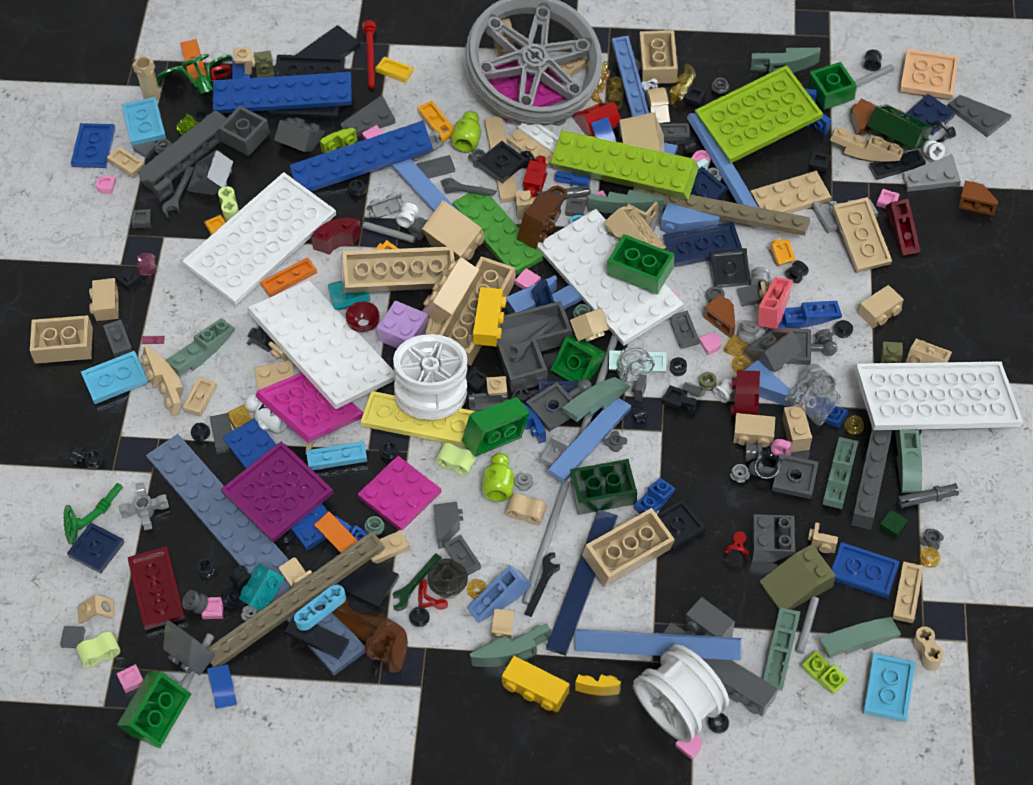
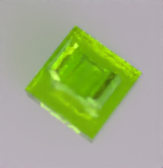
[175,114,199,135]

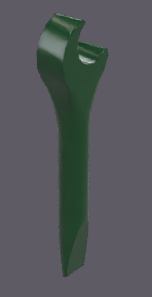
[392,553,442,611]

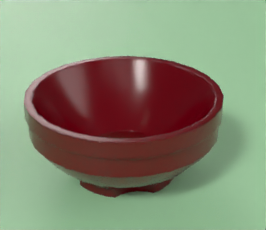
[346,301,380,332]

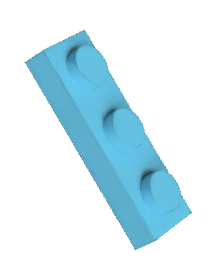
[306,441,367,470]

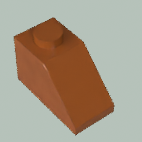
[850,98,877,137]
[958,180,998,215]
[704,294,735,339]

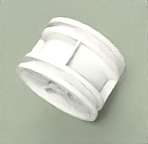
[393,334,467,420]
[633,644,729,742]

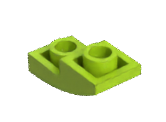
[320,128,357,154]
[800,651,848,694]

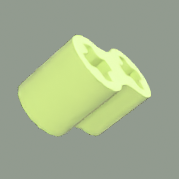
[218,186,239,222]
[435,443,477,475]
[76,632,120,668]

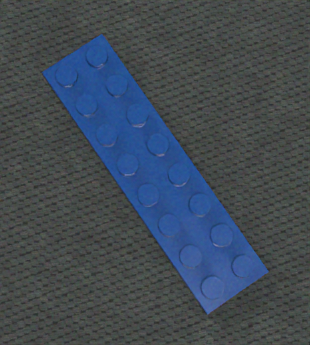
[213,72,352,113]
[290,120,434,192]
[223,418,328,551]

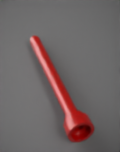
[362,20,376,89]

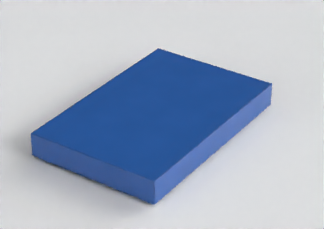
[71,123,116,168]
[831,542,900,599]

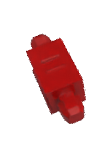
[523,155,548,198]

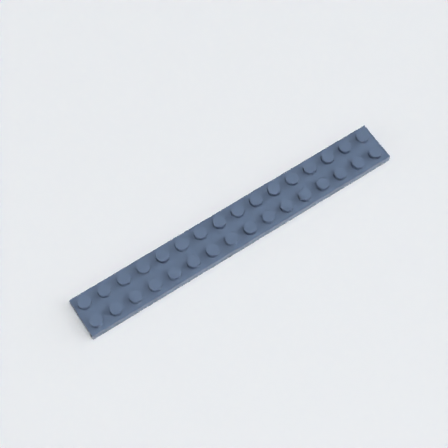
[146,434,365,676]

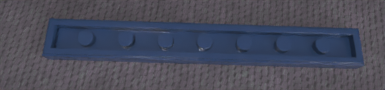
[546,510,618,656]

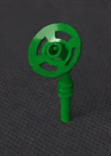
[64,483,123,545]

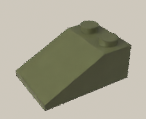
[759,544,836,610]

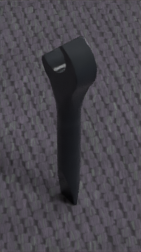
[524,552,560,617]

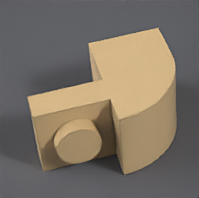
[645,87,670,123]

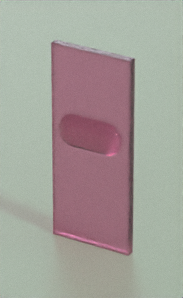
[142,336,165,344]

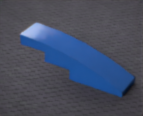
[764,301,842,333]

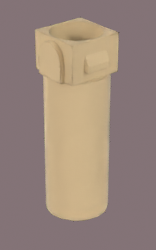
[132,55,160,101]

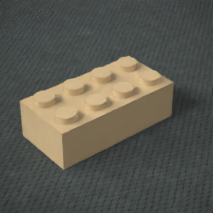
[582,508,675,587]

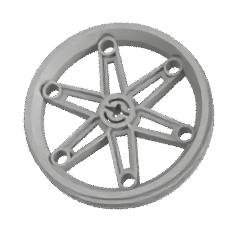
[465,0,602,125]

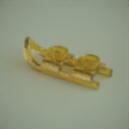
[591,61,611,103]
[670,63,695,104]
[606,77,624,110]

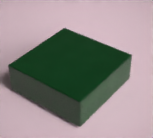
[879,510,908,538]

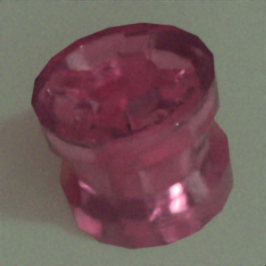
[137,253,156,276]

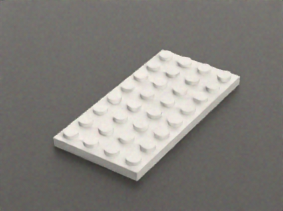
[182,172,336,305]
[537,209,684,346]
[248,281,395,410]
[854,362,1023,430]

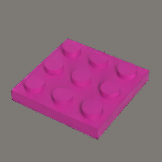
[358,456,442,531]

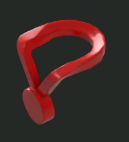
[211,65,232,85]
[723,531,749,559]
[418,579,448,610]

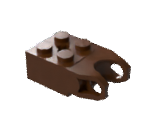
[517,185,567,249]

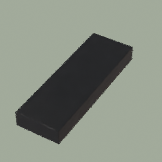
[869,149,926,180]
[285,617,349,660]

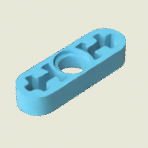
[294,585,346,631]

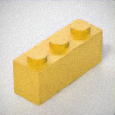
[473,287,506,346]
[502,656,569,712]

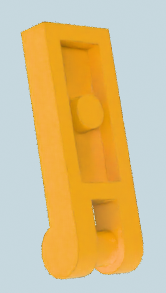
[417,100,454,142]

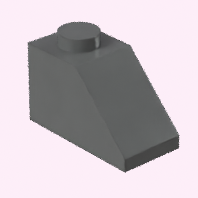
[433,502,463,549]

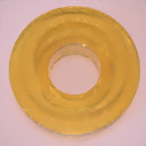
[732,356,751,373]
[844,415,864,434]
[919,548,940,568]
[467,579,487,599]

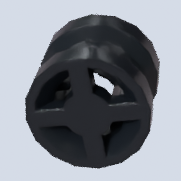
[864,49,882,71]
[785,260,809,284]
[229,565,251,591]

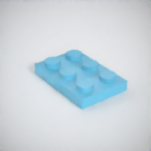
[122,97,166,146]
[81,351,148,404]
[864,653,915,722]

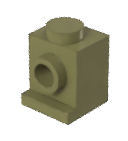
[254,50,274,78]
[880,342,903,363]

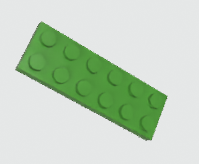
[452,186,543,276]

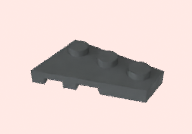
[340,95,396,137]
[948,95,1011,137]

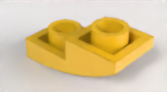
[575,675,621,696]

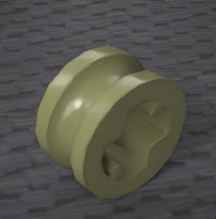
[699,372,717,391]

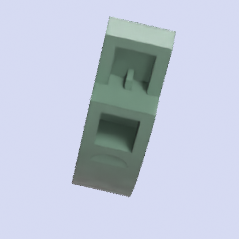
[751,48,821,74]
[166,318,234,375]
[895,429,922,493]
[470,623,551,667]

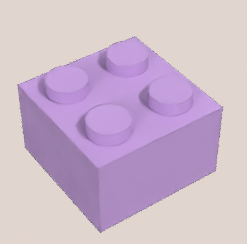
[377,301,429,348]

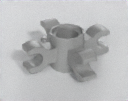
[119,483,169,530]

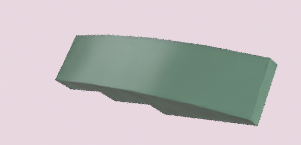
[588,190,664,213]
[562,377,630,422]
[823,437,858,509]
[763,607,800,691]
[819,617,901,659]

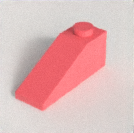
[758,277,793,329]

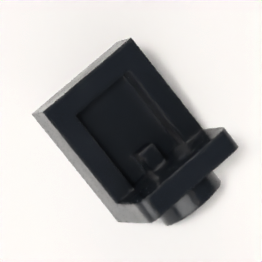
[246,325,275,352]

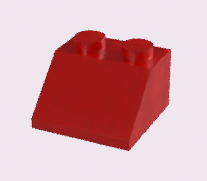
[572,102,621,137]

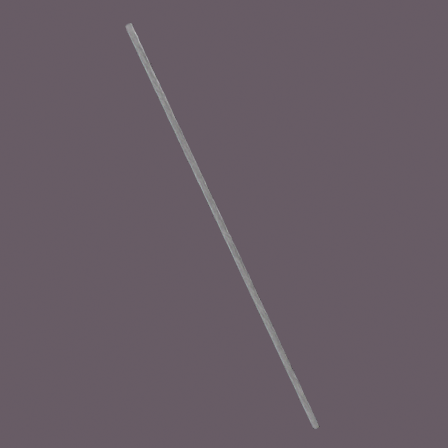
[522,212,661,605]

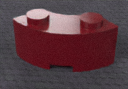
[311,217,361,255]
[731,370,760,423]

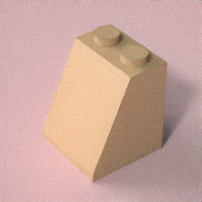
[620,112,665,152]
[422,200,485,261]

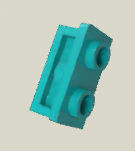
[328,281,370,310]
[239,563,284,611]

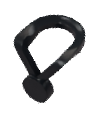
[927,120,956,143]
[755,451,782,479]

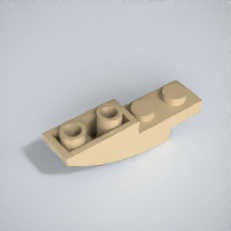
[830,126,904,162]
[140,346,183,416]

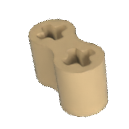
[505,493,547,525]
[913,627,944,671]

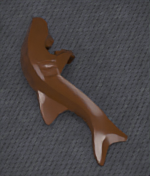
[321,595,408,673]

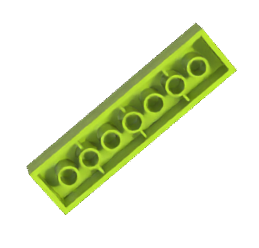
[551,130,699,200]

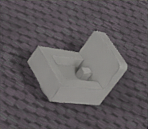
[539,435,569,467]

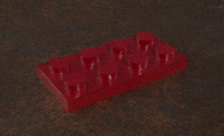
[127,546,185,630]

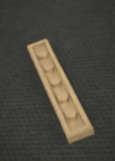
[484,116,517,203]

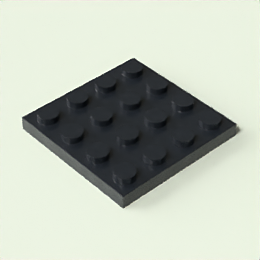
[269,54,346,119]

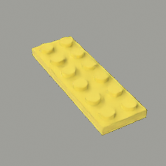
[360,391,475,447]

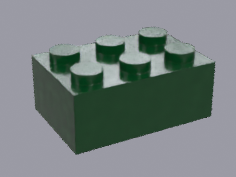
[867,104,933,150]
[570,459,637,515]

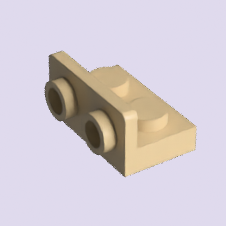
[906,339,952,363]

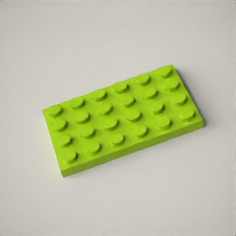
[695,65,823,163]

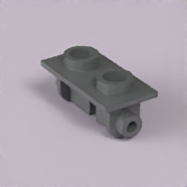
[469,393,507,412]

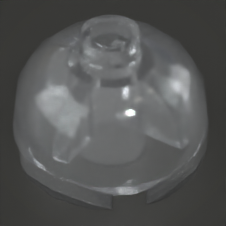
[616,347,655,384]

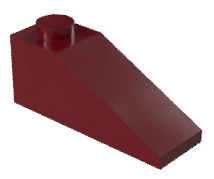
[885,199,920,256]

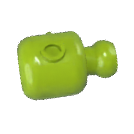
[451,111,482,152]
[481,453,514,502]

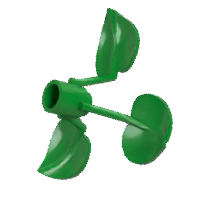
[156,53,234,95]

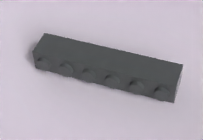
[138,110,227,193]
[851,428,892,530]
[663,623,778,717]

